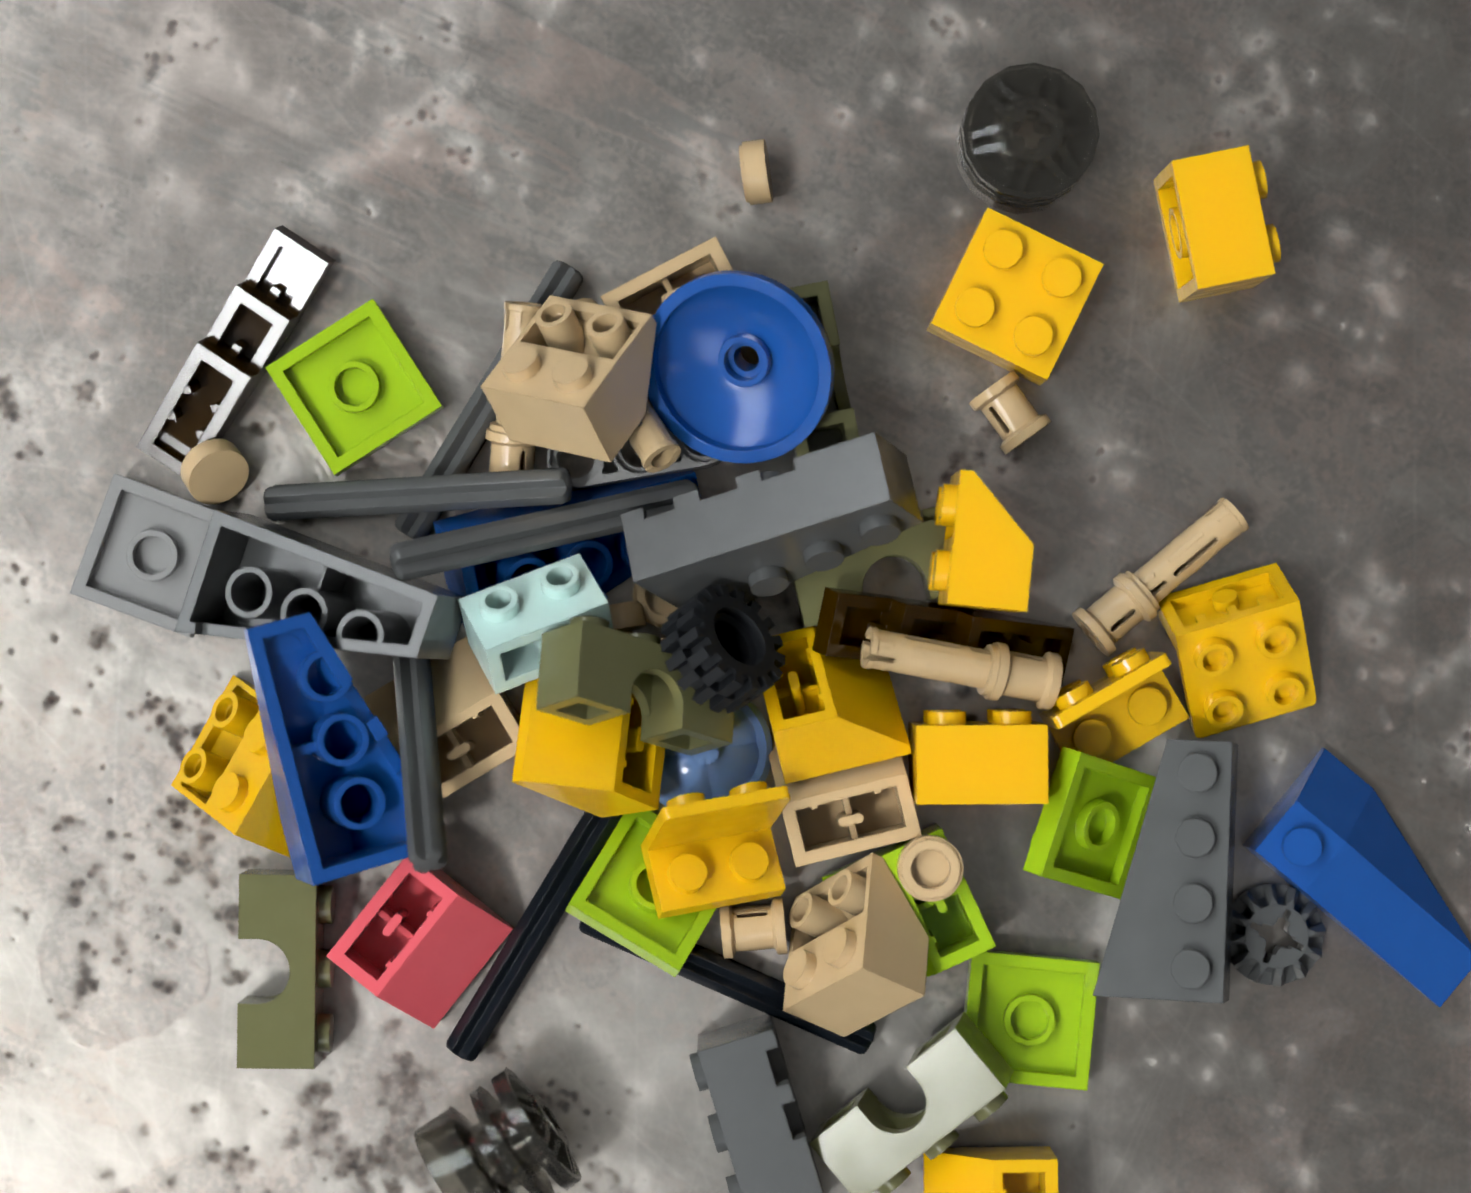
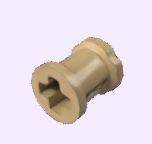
[969,370,1052,455]
[719,897,788,959]

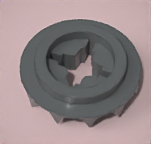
[1231,884,1326,987]

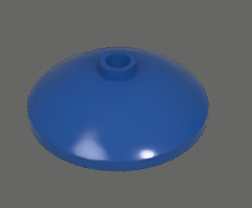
[648,270,835,463]

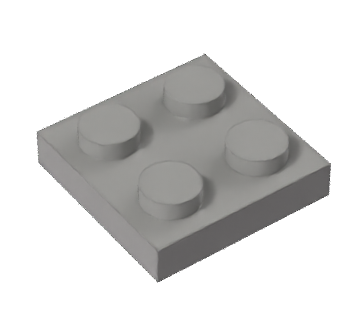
[70,473,214,637]

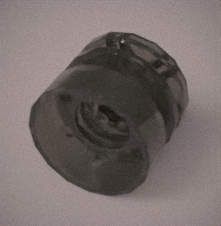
[954,63,1100,214]
[414,1067,582,1193]

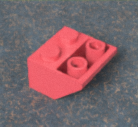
[326,857,514,1029]

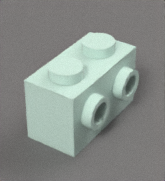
[458,553,613,694]

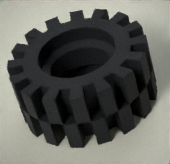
[660,584,785,713]

